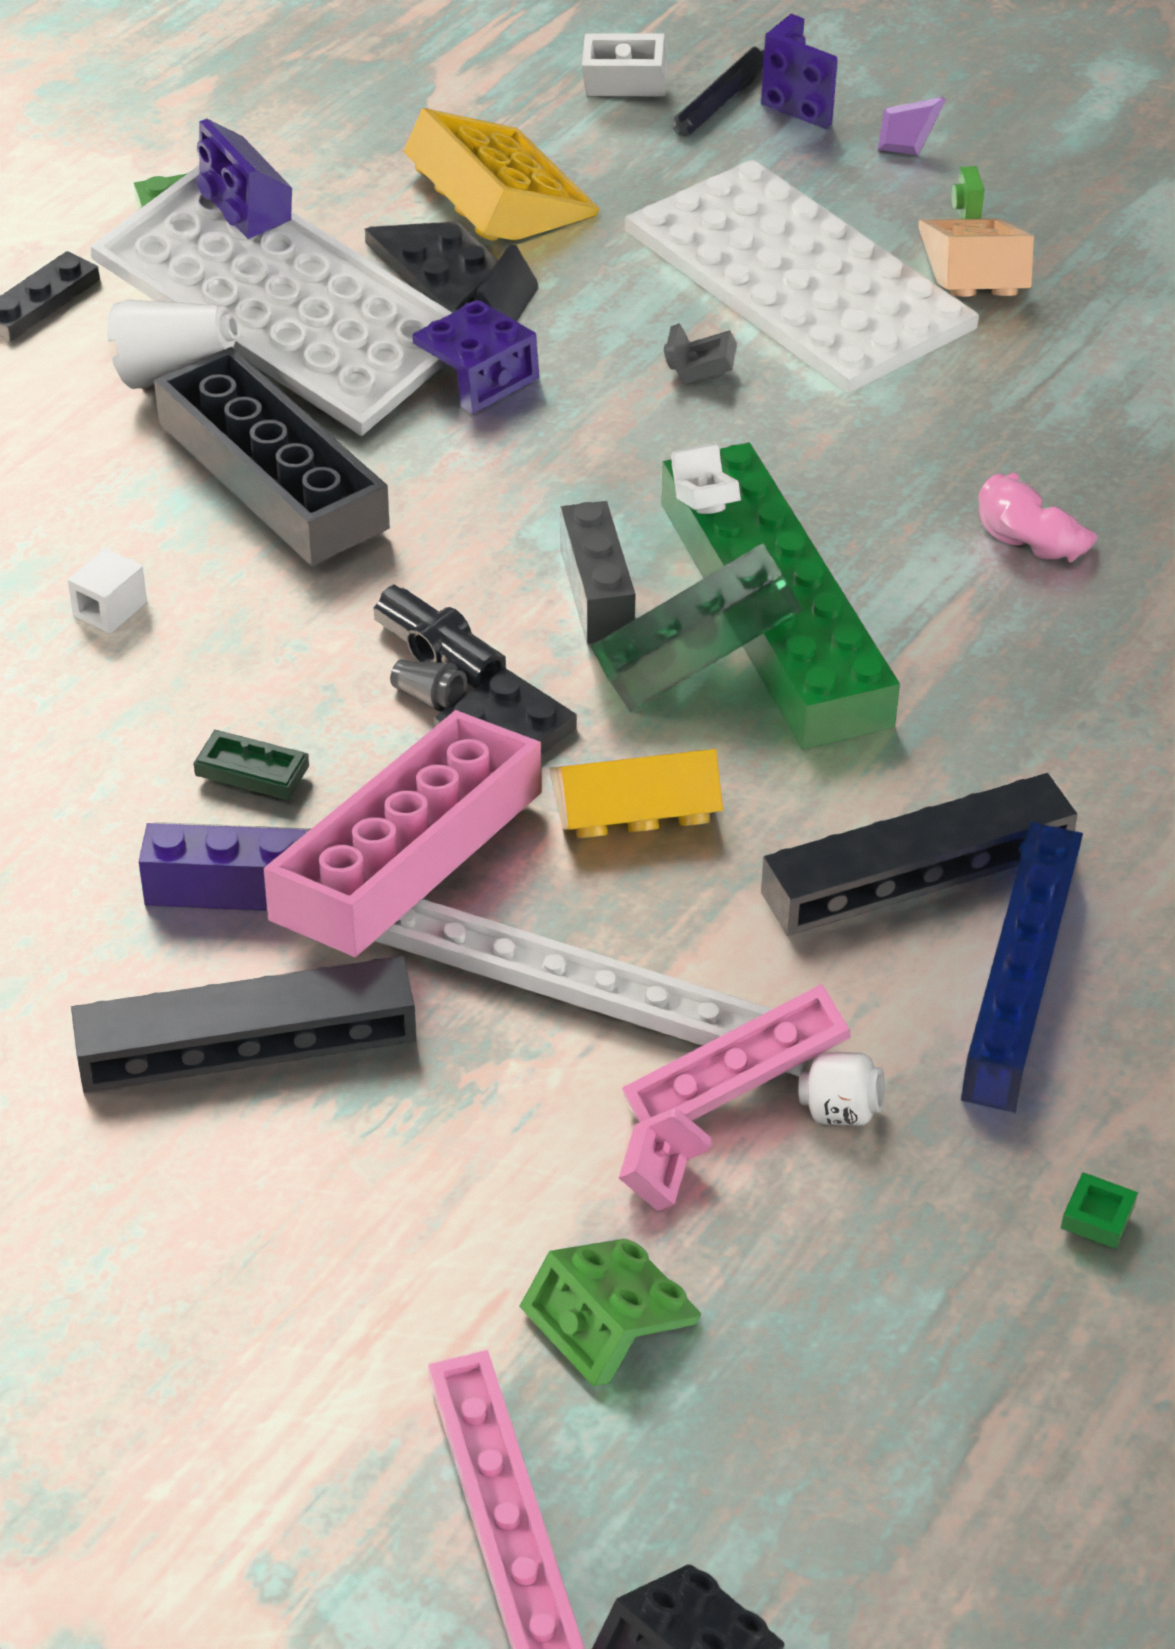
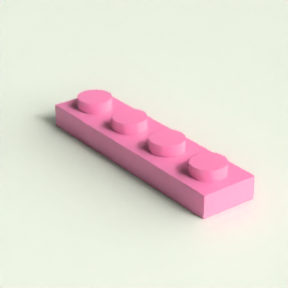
[622,984,851,1122]

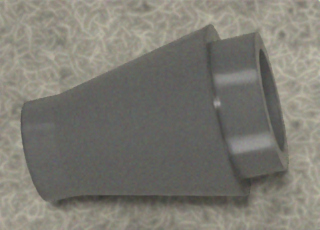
[390,659,467,711]

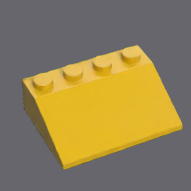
[403,108,600,241]

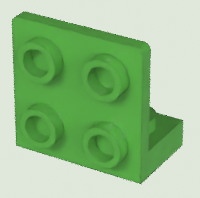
[519,1238,701,1387]

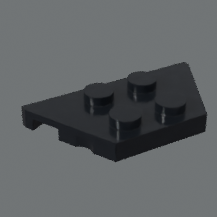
[365,221,498,313]

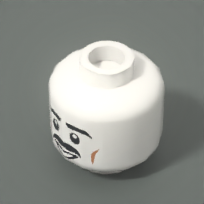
[798,1052,885,1127]

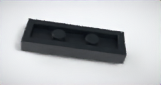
[0,251,100,342]

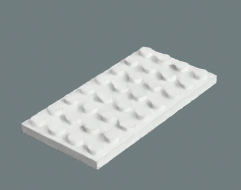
[625,159,979,394]
[90,165,452,436]

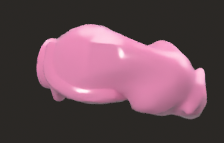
[978,473,1098,562]

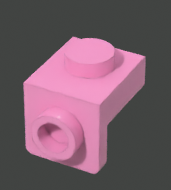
[619,1108,712,1211]

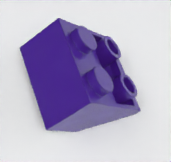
[197,118,292,239]

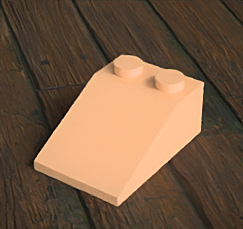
[919,219,1034,296]

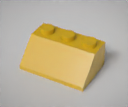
[549,749,724,838]

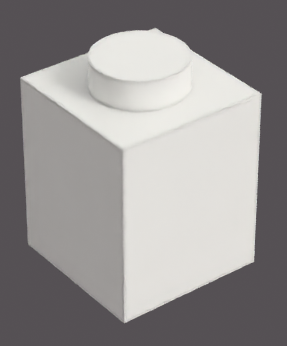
[67,548,148,634]

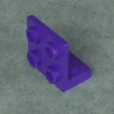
[761,14,838,129]
[412,300,540,415]

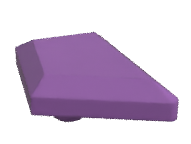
[878,97,946,156]

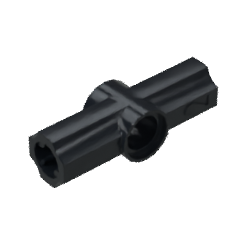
[373,584,506,688]

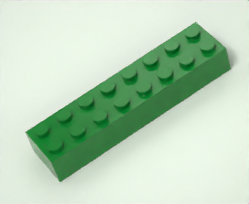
[661,442,900,751]

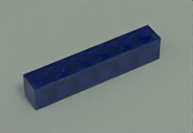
[960,822,1083,1113]

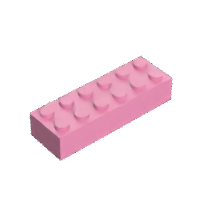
[264,710,542,958]

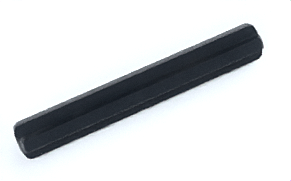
[673,46,764,136]

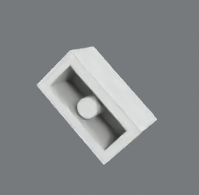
[582,33,668,96]

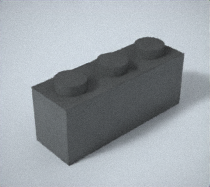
[560,501,636,644]

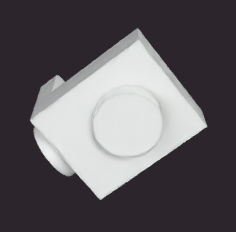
[671,443,741,514]

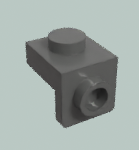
[664,324,737,385]

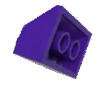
[138,822,312,911]

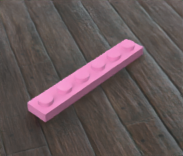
[428,1350,584,1649]

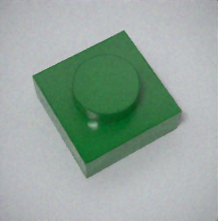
[1061,1172,1138,1249]

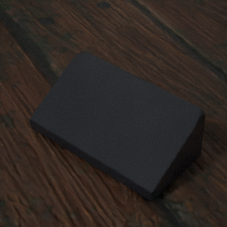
[477,244,538,321]

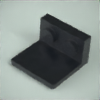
[592,1564,785,1649]

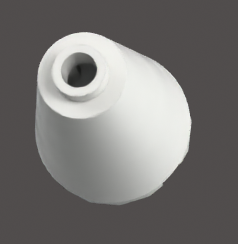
[107,299,240,389]

